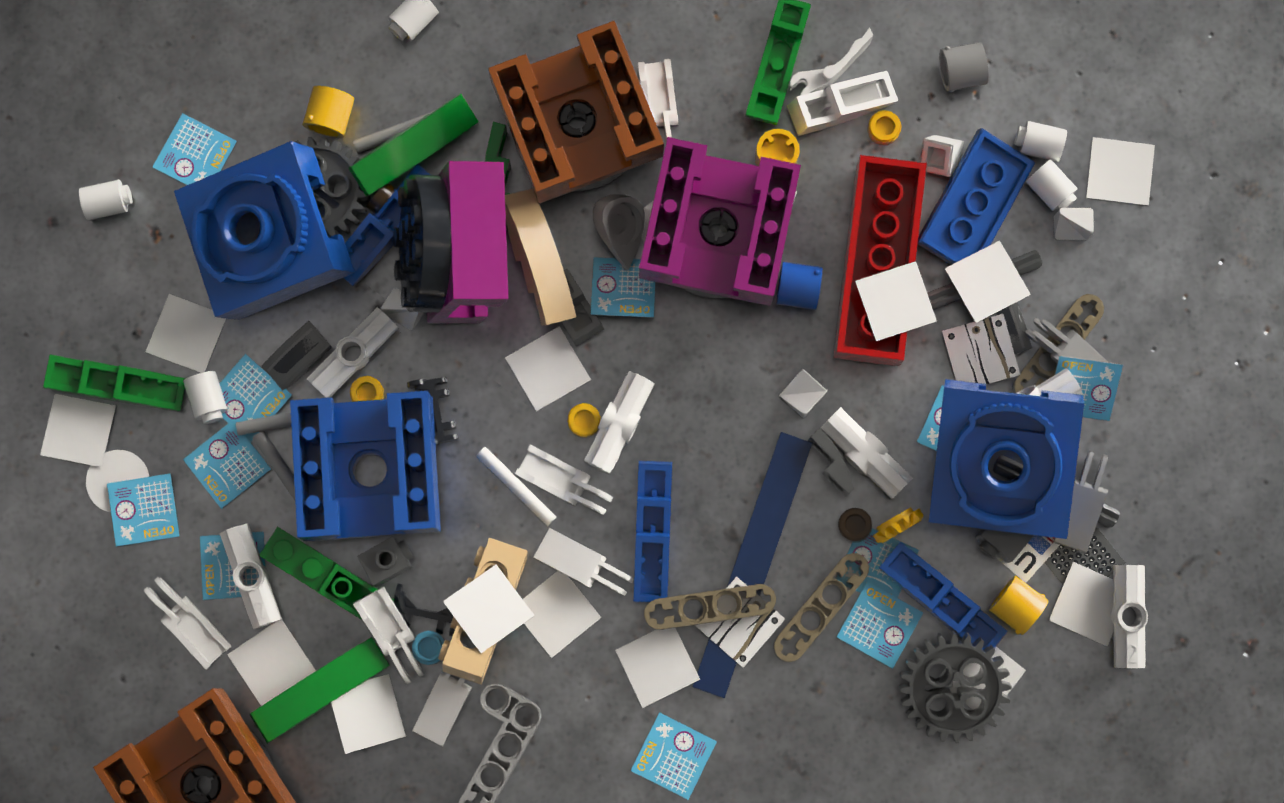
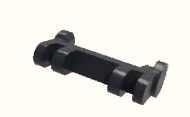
[407,377,459,446]
[394,583,455,636]

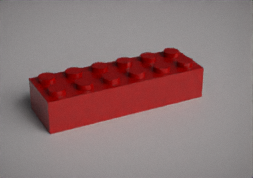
[833,155,927,366]

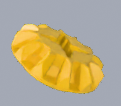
[873,507,924,543]

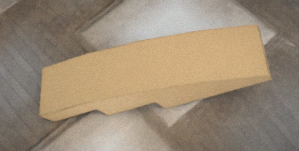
[505,189,576,326]

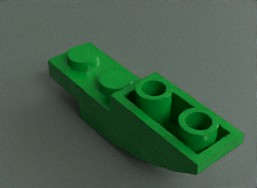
[259,526,394,620]

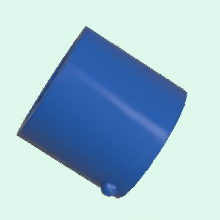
[776,262,823,310]

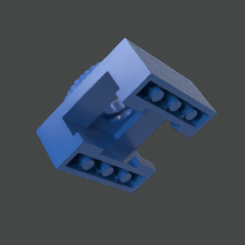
[174,141,355,320]
[929,379,1084,539]
[290,391,441,542]

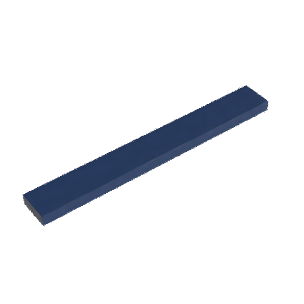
[692,432,812,698]

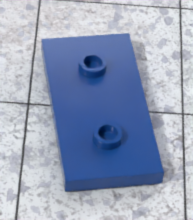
[918,128,1036,265]

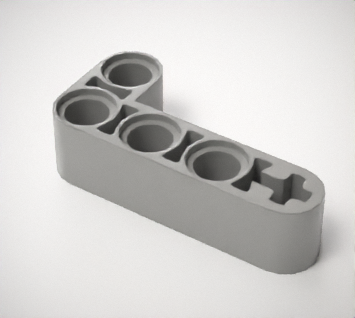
[459,684,542,803]

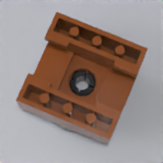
[488,20,664,204]
[93,688,296,803]

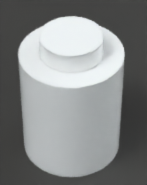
[388,0,439,41]
[1014,121,1067,162]
[1026,159,1078,211]
[79,180,133,220]
[183,371,228,424]

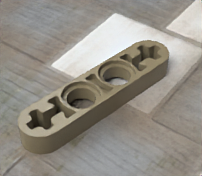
[1012,294,1104,393]
[773,553,869,662]
[644,584,776,630]

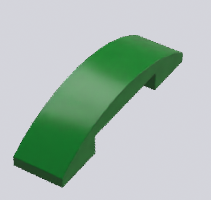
[745,0,811,125]

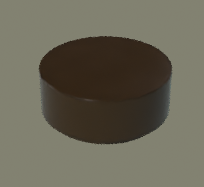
[366,183,395,213]
[838,508,872,543]

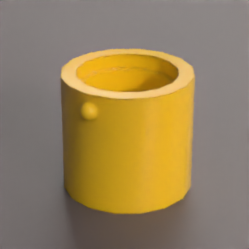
[302,85,354,138]
[755,129,799,166]
[989,575,1048,635]

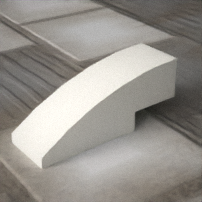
[787,71,898,136]

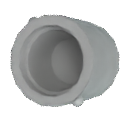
[939,42,989,92]

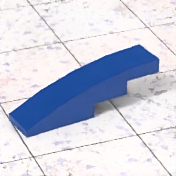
[343,164,431,286]
[633,461,672,602]
[879,541,1008,650]

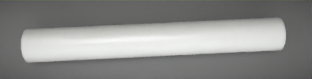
[476,447,557,527]

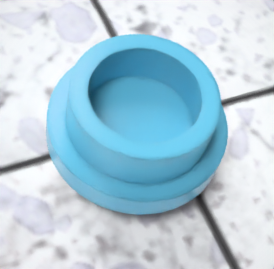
[412,631,445,665]

